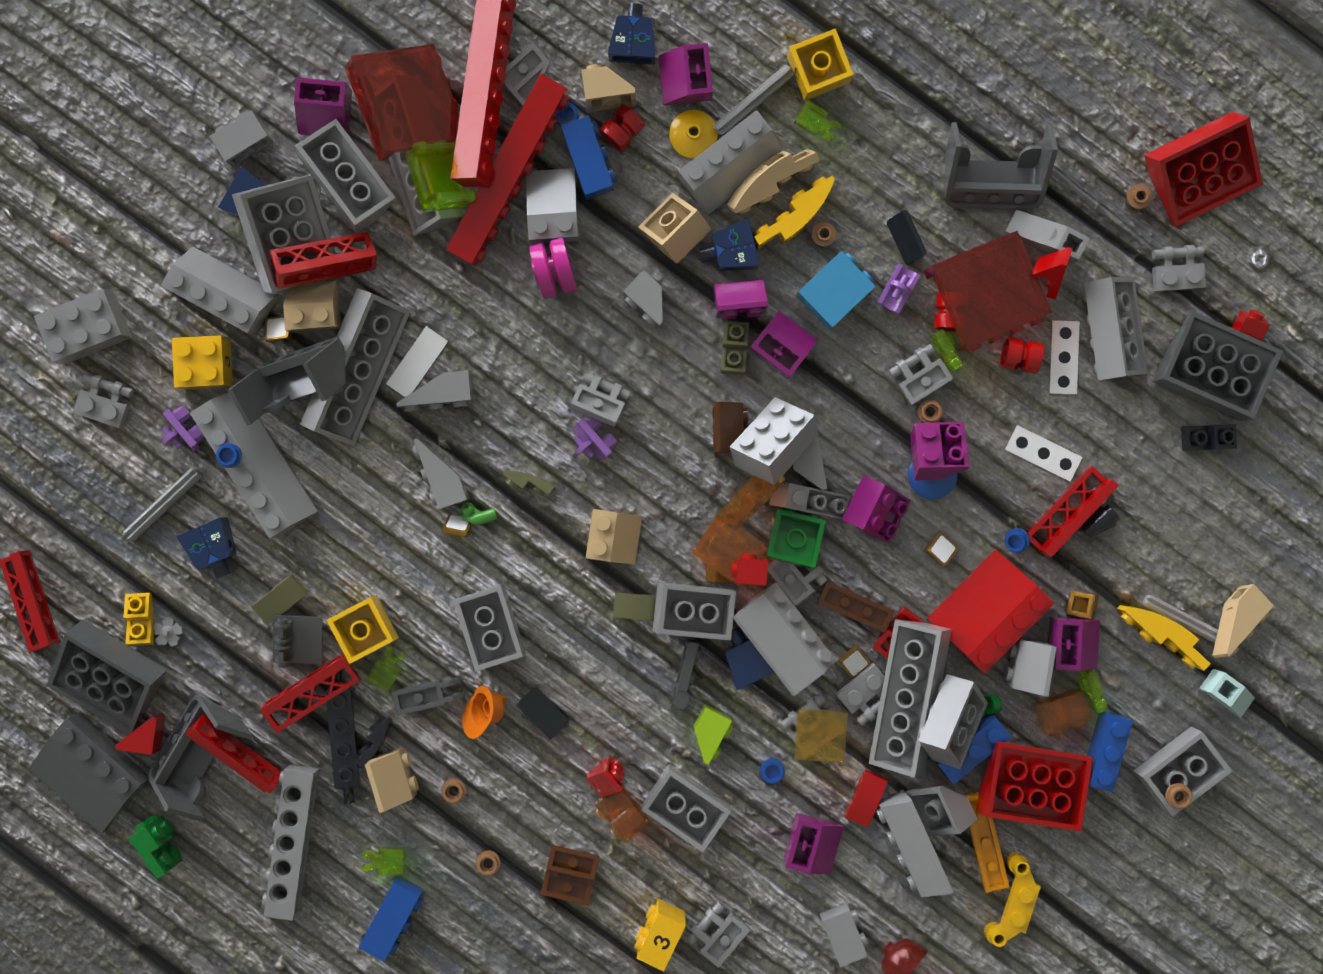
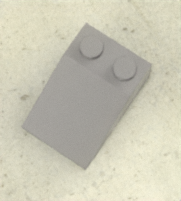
[526,168,580,245]

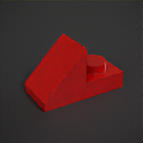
[1032,247,1072,300]

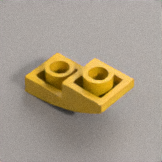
[123,593,154,647]

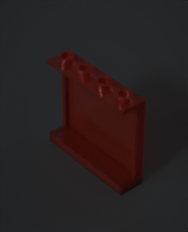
[345,44,460,161]
[923,230,1052,353]

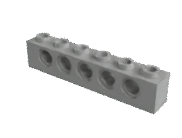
[261,764,320,921]

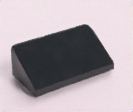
[887,209,927,265]
[517,686,569,740]

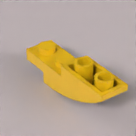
[753,175,835,249]
[1117,605,1211,671]

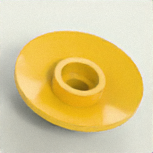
[669,110,718,159]

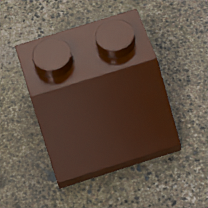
[712,402,748,453]

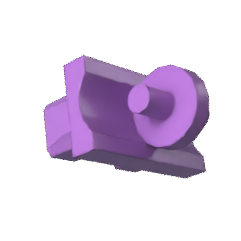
[877,263,921,315]
[162,406,205,452]
[573,417,617,462]

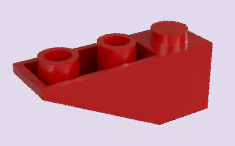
[586,755,625,798]

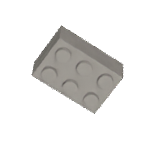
[34,288,133,365]
[730,397,819,485]
[653,582,736,640]
[453,583,526,672]
[918,674,988,769]
[1133,727,1232,816]
[641,763,731,852]

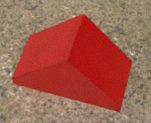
[114,712,165,755]

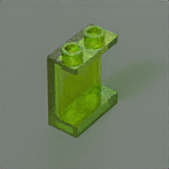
[404,140,476,212]

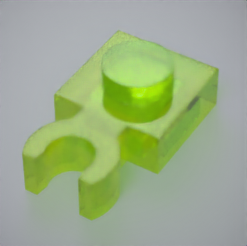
[794,100,841,141]
[929,329,963,372]
[367,645,406,692]
[1079,670,1108,713]
[361,847,405,874]

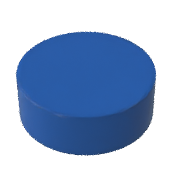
[556,103,579,127]
[760,758,785,784]

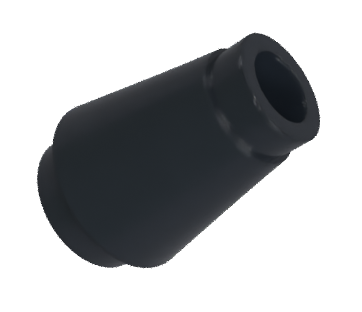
[1081,504,1120,539]

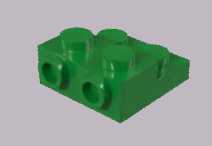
[766,507,826,569]
[128,814,183,879]

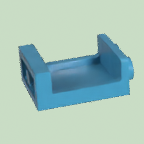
[796,251,876,330]

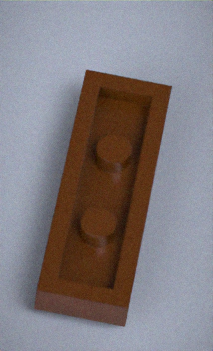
[817,581,895,633]

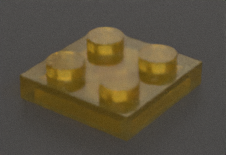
[794,708,848,763]

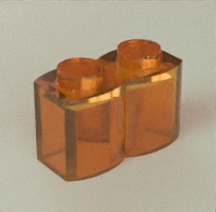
[1032,688,1093,736]
[594,787,649,842]

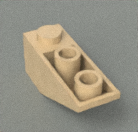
[1212,584,1274,658]

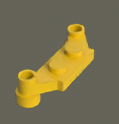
[984,852,1041,947]

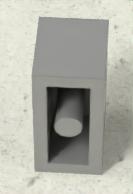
[210,110,274,167]
[820,903,869,967]

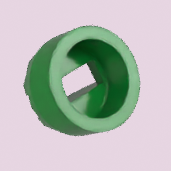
[984,695,1003,715]

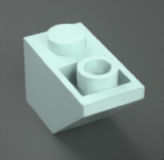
[1199,669,1255,718]

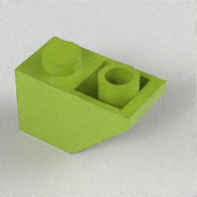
[694,704,733,765]

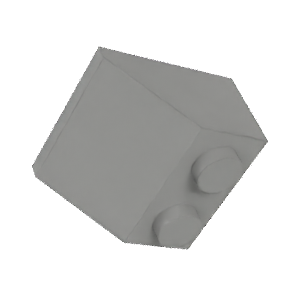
[1004,638,1057,697]

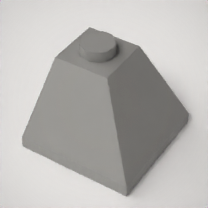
[906,786,978,836]

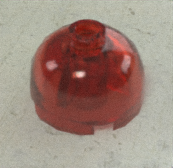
[881,938,928,974]

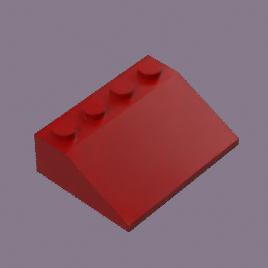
[1144,112,1263,227]
[926,550,1055,674]
[976,741,1093,832]

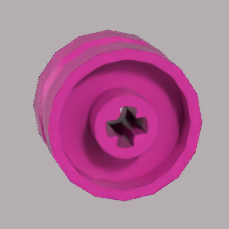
[529,237,578,300]

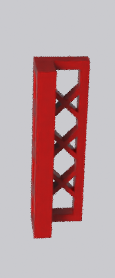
[270,232,377,289]
[1027,466,1119,557]
[0,550,60,653]
[260,653,361,734]
[185,714,281,793]

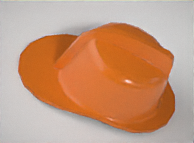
[462,685,507,739]

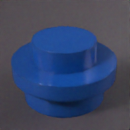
[216,443,242,468]
[1005,528,1030,553]

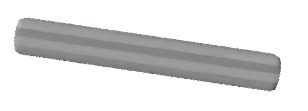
[713,65,794,136]
[123,468,202,541]
[1142,595,1218,644]

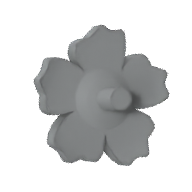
[153,617,183,647]

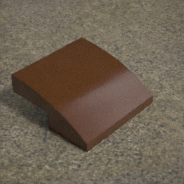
[540,845,600,906]

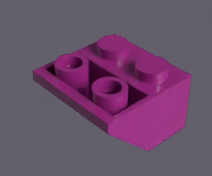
[658,43,713,106]
[294,77,352,135]
[713,280,768,320]
[749,311,818,379]
[910,422,970,480]
[842,476,911,543]
[1048,617,1100,671]
[783,812,844,874]

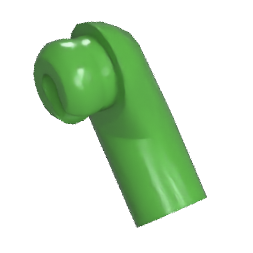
[461,503,497,526]

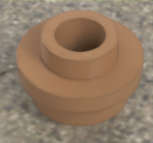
[1126,184,1152,209]
[811,222,836,247]
[918,400,943,423]
[441,778,466,804]
[1165,783,1192,809]
[476,850,501,876]

